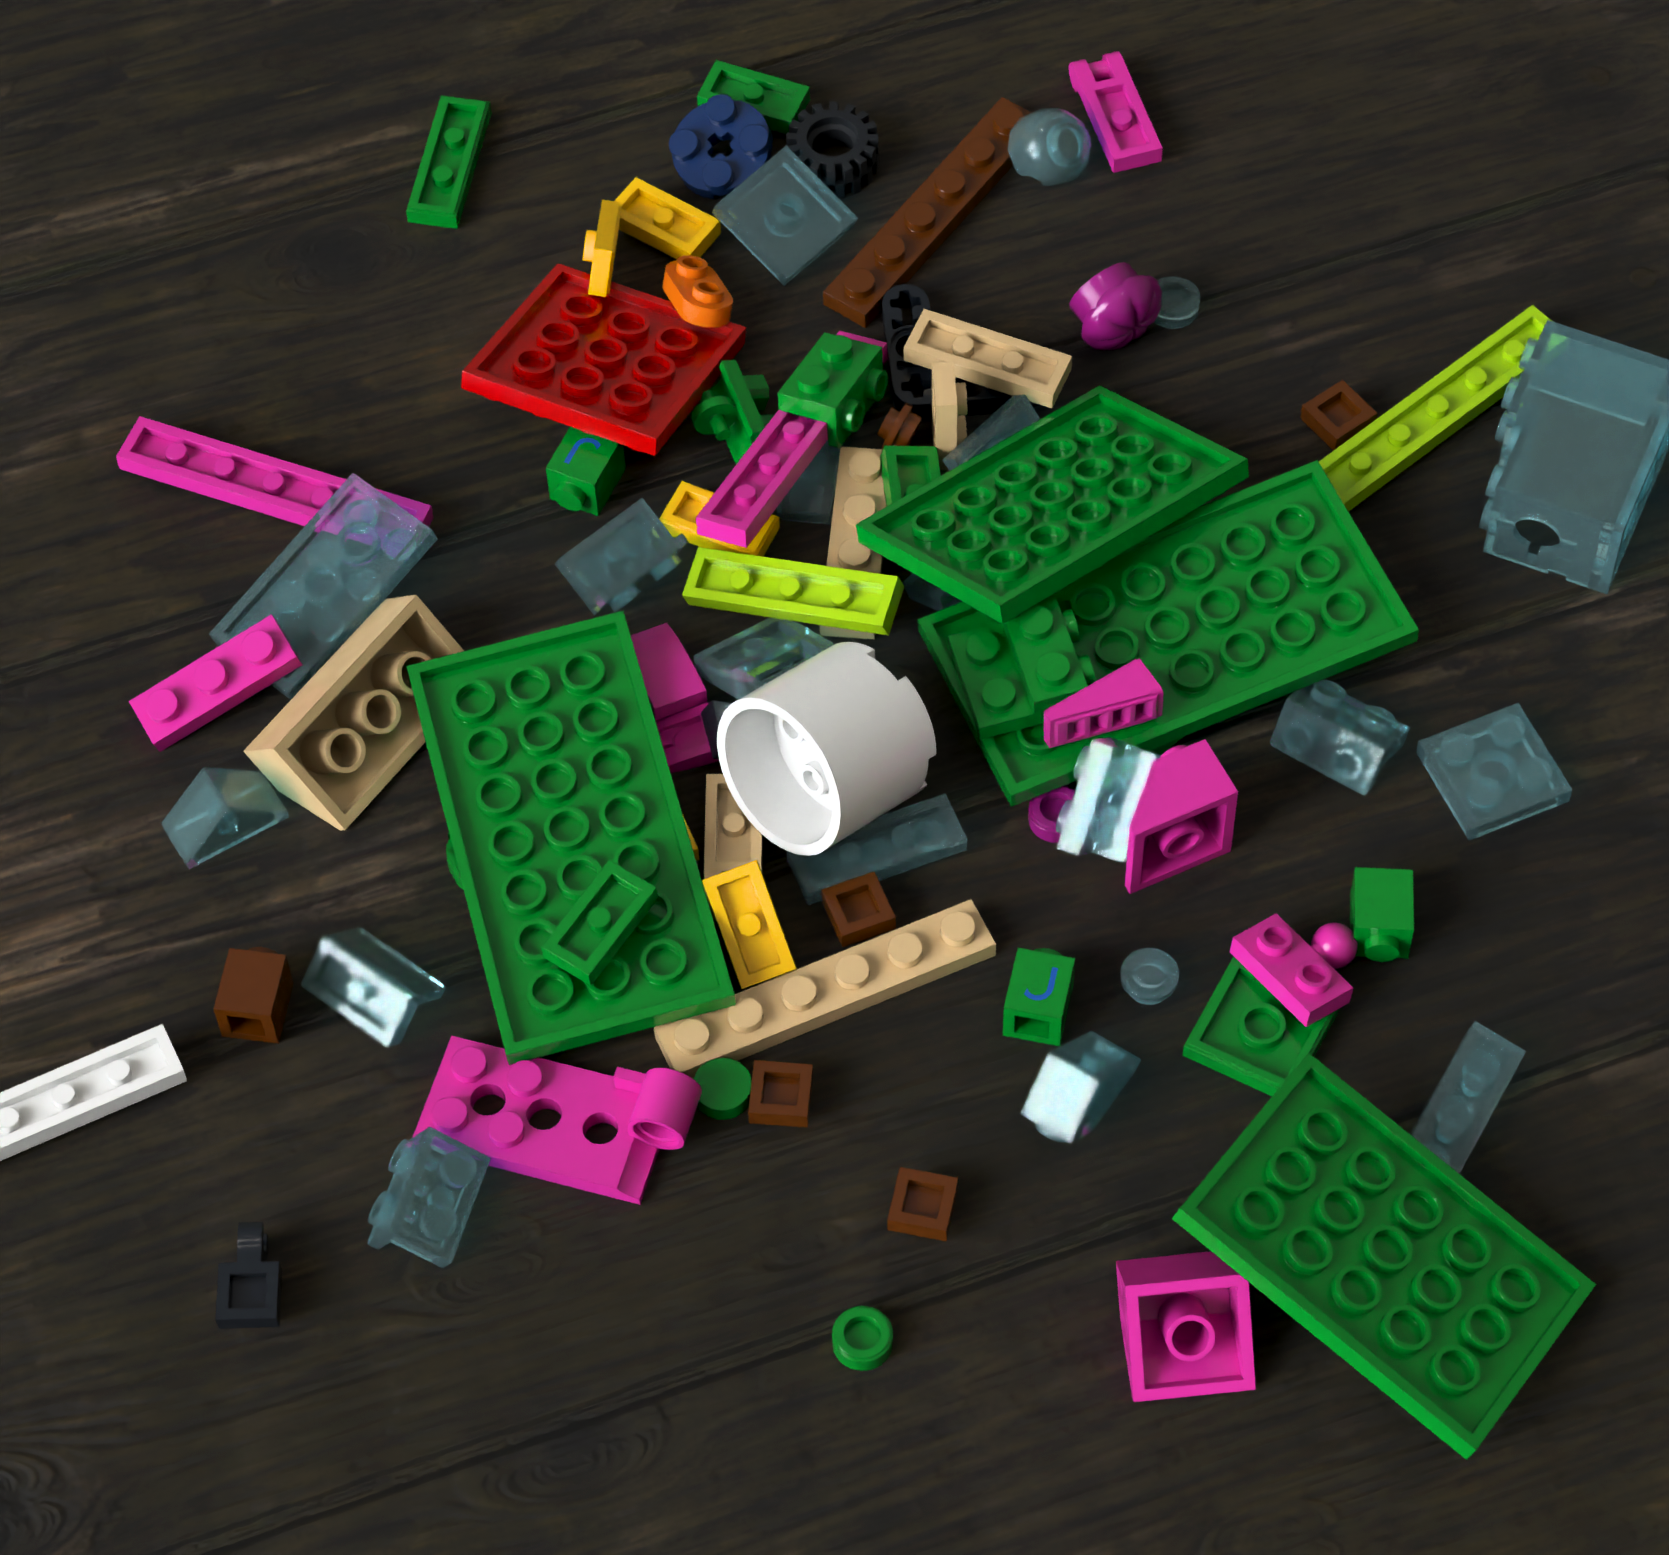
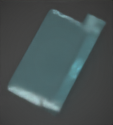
[301,928,446,1047]

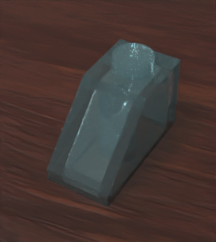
[1020,1031,1141,1143]

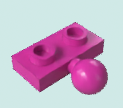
[1230,913,1358,1027]

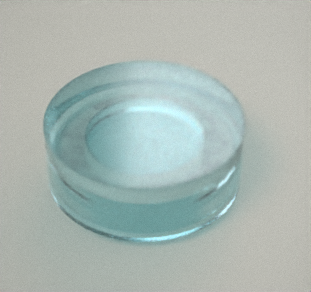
[1154,276,1200,329]

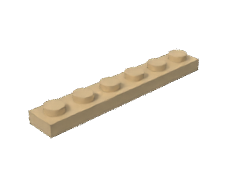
[654,899,996,1079]

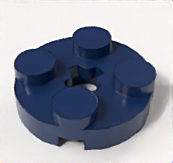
[669,94,774,199]

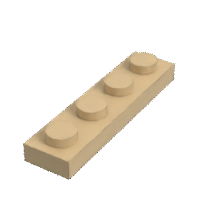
[820,447,886,639]

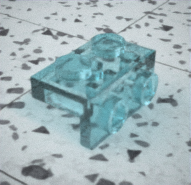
[555,498,689,615]
[1270,680,1410,795]
[1056,737,1160,863]
[367,1127,491,1268]

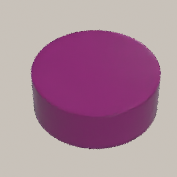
[1028,785,1085,843]

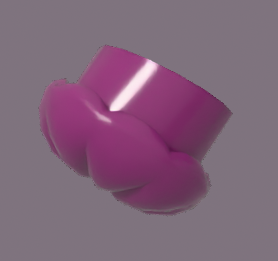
[1069,262,1162,350]

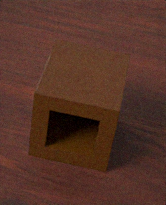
[213,947,294,1044]

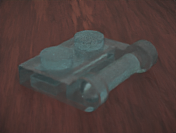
[694,618,835,700]

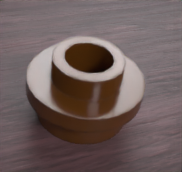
[877,403,923,449]

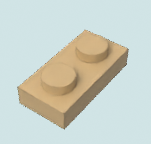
[932,361,967,470]

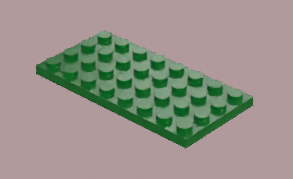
[918,460,1419,807]
[406,611,736,1065]

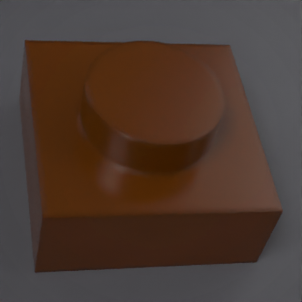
[1300,379,1378,451]
[821,871,896,947]
[748,1060,813,1128]
[887,1167,959,1241]

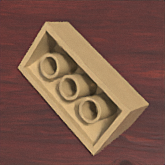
[243,595,464,831]

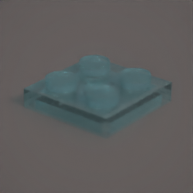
[1416,703,1572,840]

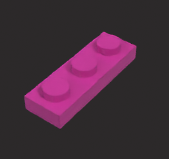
[129,614,303,752]

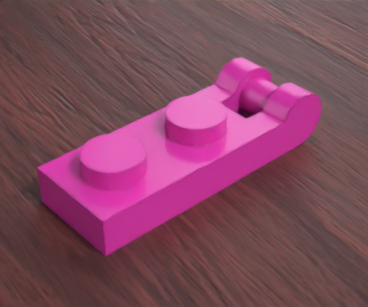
[1069,51,1163,173]

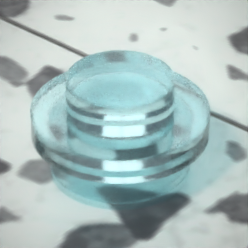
[1121,948,1179,1005]

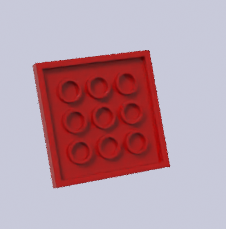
[461,263,746,456]

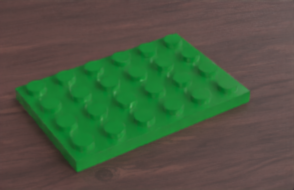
[856,385,1249,624]
[1172,1052,1596,1460]

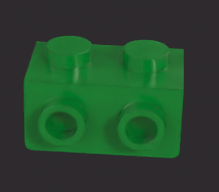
[777,332,888,449]

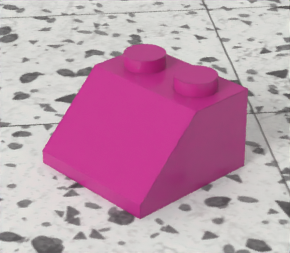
[1125,739,1238,894]
[1116,1251,1256,1402]

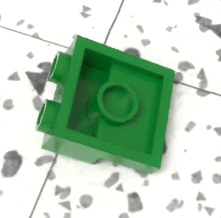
[948,596,1096,740]

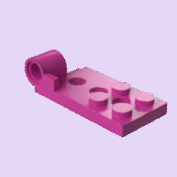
[413,1035,702,1205]

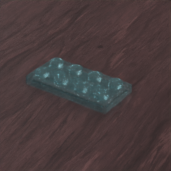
[209,473,437,700]

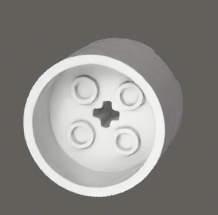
[717,642,937,856]

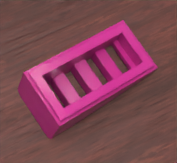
[1044,658,1164,748]

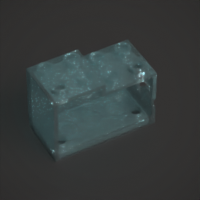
[1479,320,1669,595]

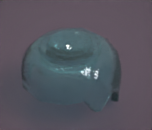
[1008,108,1091,186]

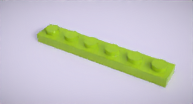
[1319,305,1571,512]

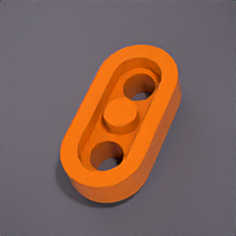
[662,255,733,328]

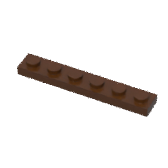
[823,97,1044,328]

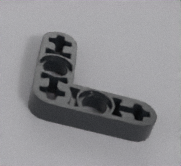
[882,284,1040,420]

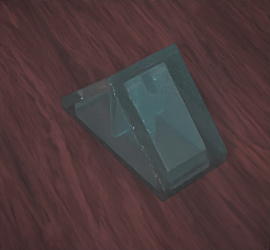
[161,767,289,869]

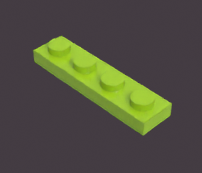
[682,547,905,636]

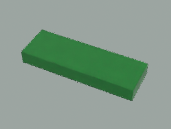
[406,95,492,229]

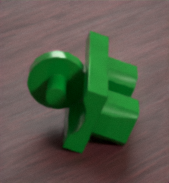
[691,360,775,464]

